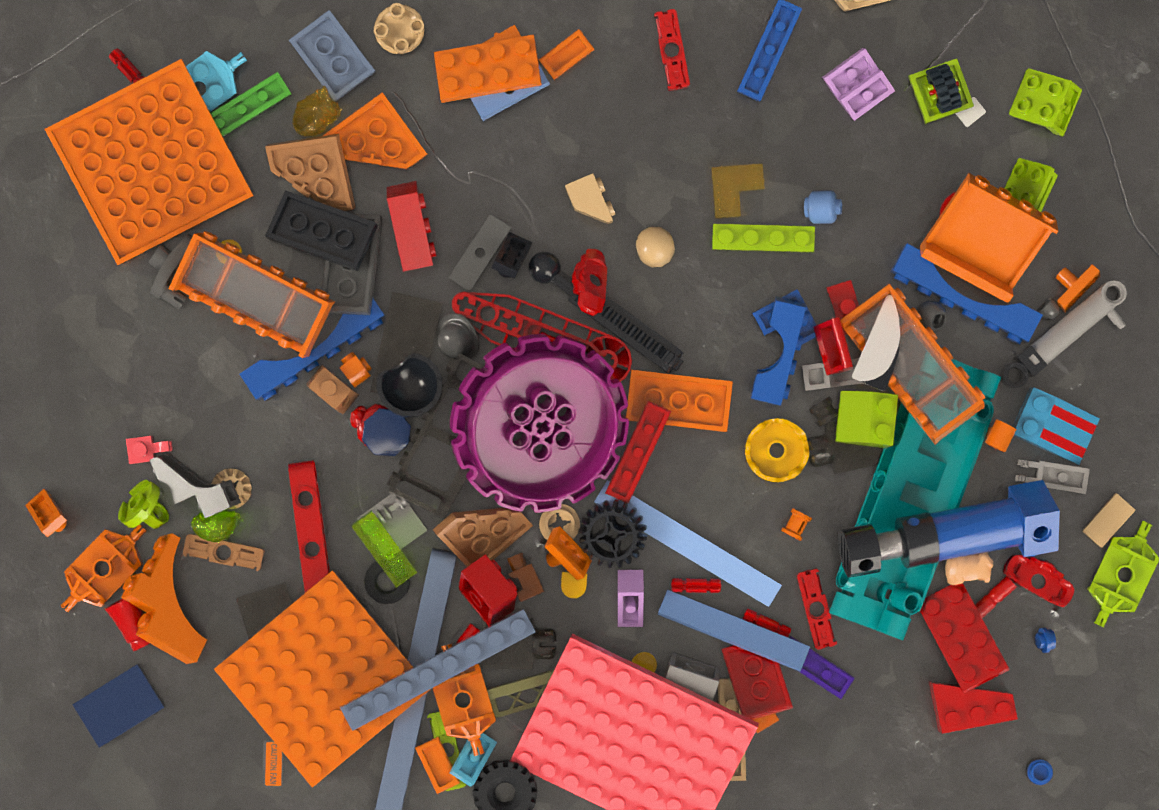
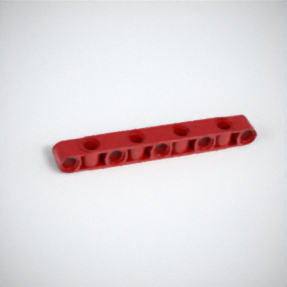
[288,460,330,593]

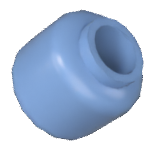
[804,190,842,224]

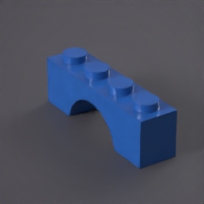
[751,296,809,406]

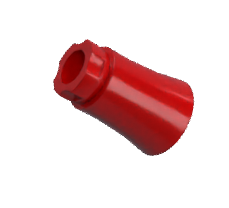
[104,599,150,651]

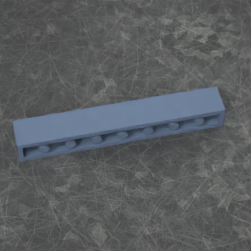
[340,609,535,731]

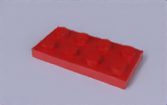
[920,583,1010,693]

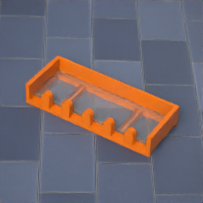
[168,231,335,358]
[841,284,985,445]

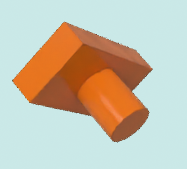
[1056,264,1100,313]
[25,489,67,537]
[545,526,592,580]

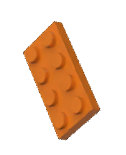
[434,34,542,103]
[626,370,733,432]

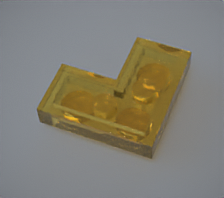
[711,164,764,219]

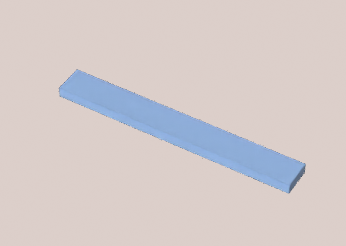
[594,480,782,607]

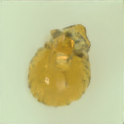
[292,86,341,136]

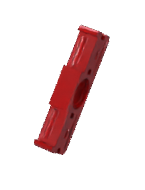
[654,9,690,91]
[796,568,837,650]

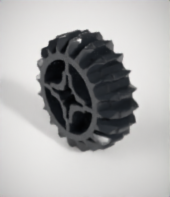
[578,499,648,568]

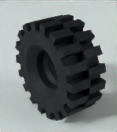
[473,760,537,810]

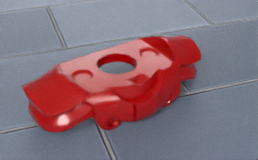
[572,249,607,316]
[1003,555,1074,607]

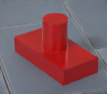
[826,280,866,335]

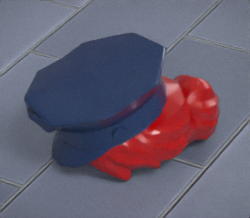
[350,404,411,456]

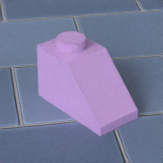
[618,570,644,627]

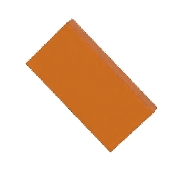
[539,29,594,80]
[415,736,460,794]

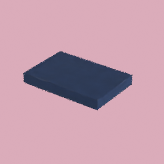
[72,664,165,748]

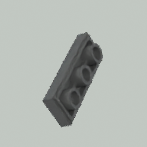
[448,214,512,292]

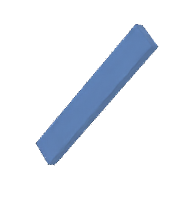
[658,590,810,671]

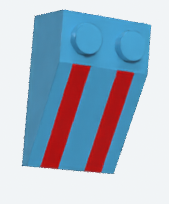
[1012,387,1100,465]

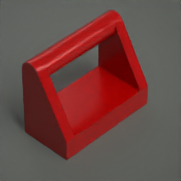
[814,317,853,376]

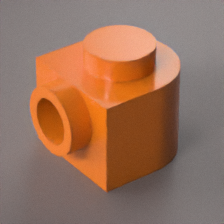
[339,352,372,388]

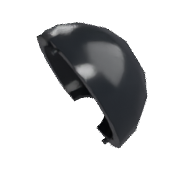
[377,353,442,417]

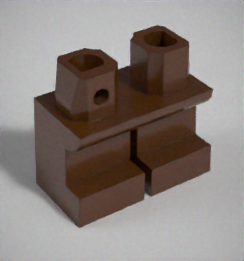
[507,553,545,602]

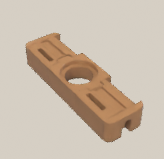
[183,534,265,571]

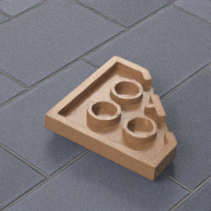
[265,134,356,211]
[433,508,533,567]

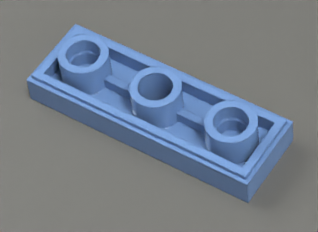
[470,65,550,121]

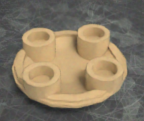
[374,3,425,54]

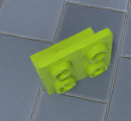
[1009,68,1082,137]

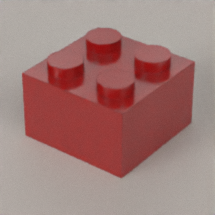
[458,554,517,626]

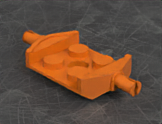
[61,524,147,613]
[433,644,496,756]

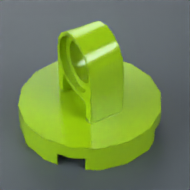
[118,480,169,529]

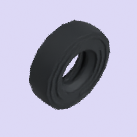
[364,558,410,604]

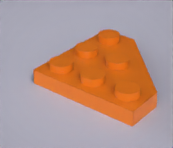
[323,92,428,170]

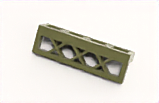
[487,669,555,718]

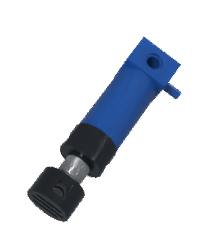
[838,480,1060,578]

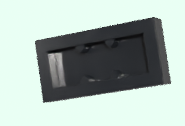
[492,232,533,279]

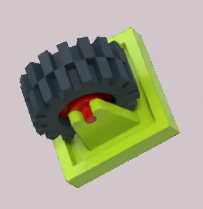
[908,58,974,124]

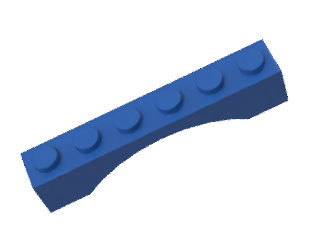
[890,243,1043,344]
[239,298,385,401]

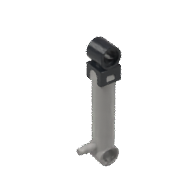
[1000,280,1127,388]

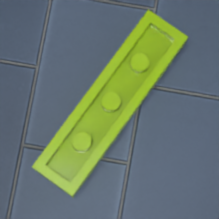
[712,224,815,253]

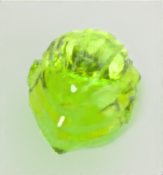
[191,511,241,543]

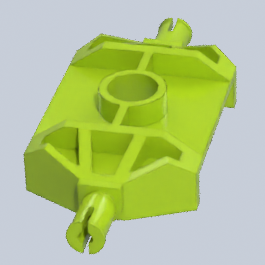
[1087,521,1159,628]

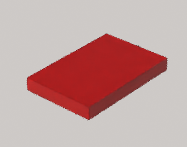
[721,645,793,720]

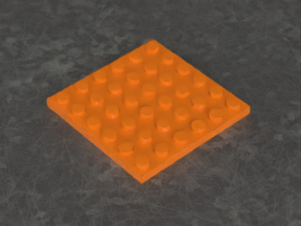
[45,59,254,265]
[214,570,430,788]

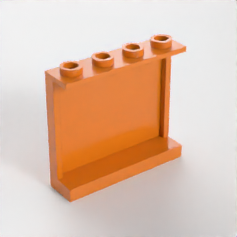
[920,173,1058,303]

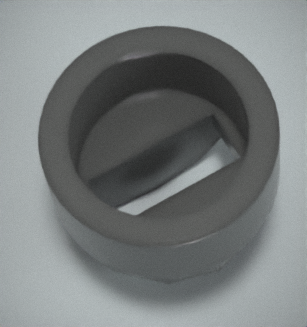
[1037,297,1060,320]

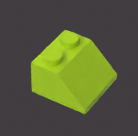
[835,391,898,448]

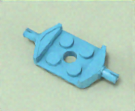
[186,51,247,112]

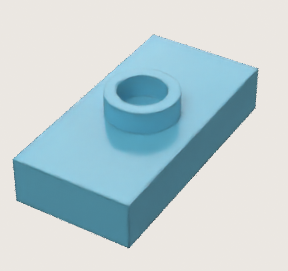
[449,733,497,786]

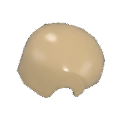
[636,226,675,268]

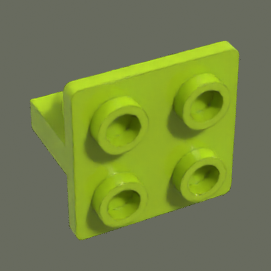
[1005,158,1058,212]

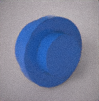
[1035,627,1056,653]
[1027,759,1053,785]

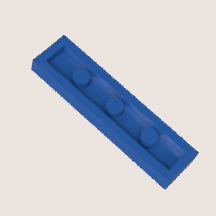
[737,0,802,102]

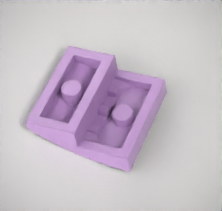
[822,48,895,121]

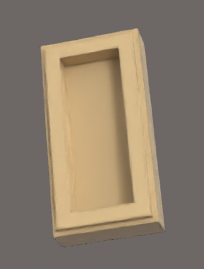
[1082,493,1135,548]

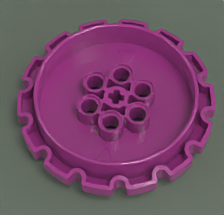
[450,334,629,513]

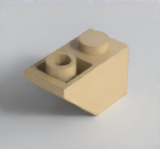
[565,174,616,224]

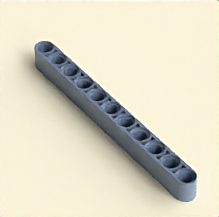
[375,548,457,810]

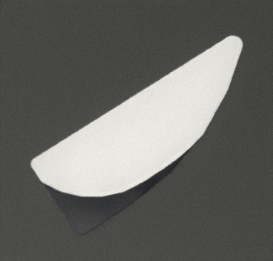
[852,295,900,391]

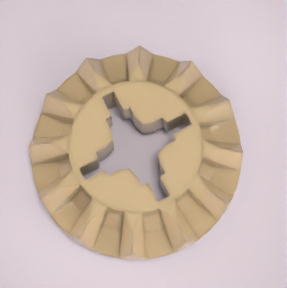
[211,469,252,509]
[539,504,580,540]

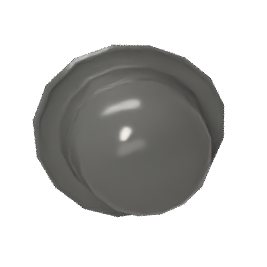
[437,313,479,360]

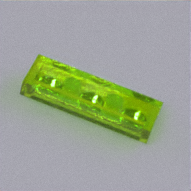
[351,510,417,588]

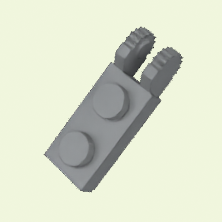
[1015,459,1090,494]

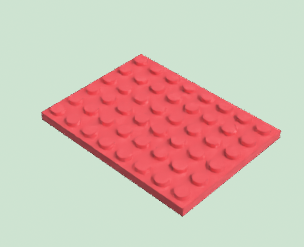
[510,633,759,810]

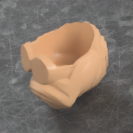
[945,552,994,585]

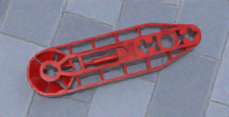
[451,292,632,382]

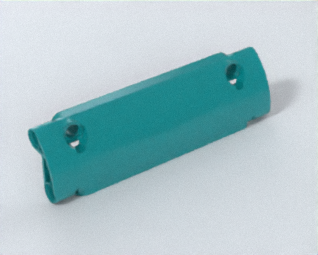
[829,350,1001,640]

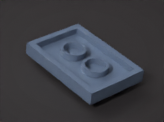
[289,10,376,102]

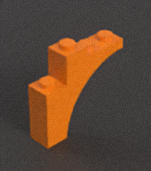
[121,533,207,664]

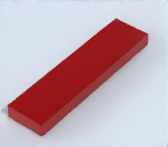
[605,400,671,503]

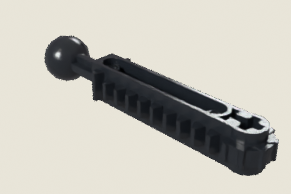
[528,252,684,374]

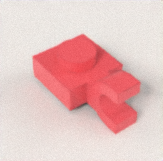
[126,436,173,464]

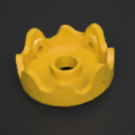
[745,418,809,482]

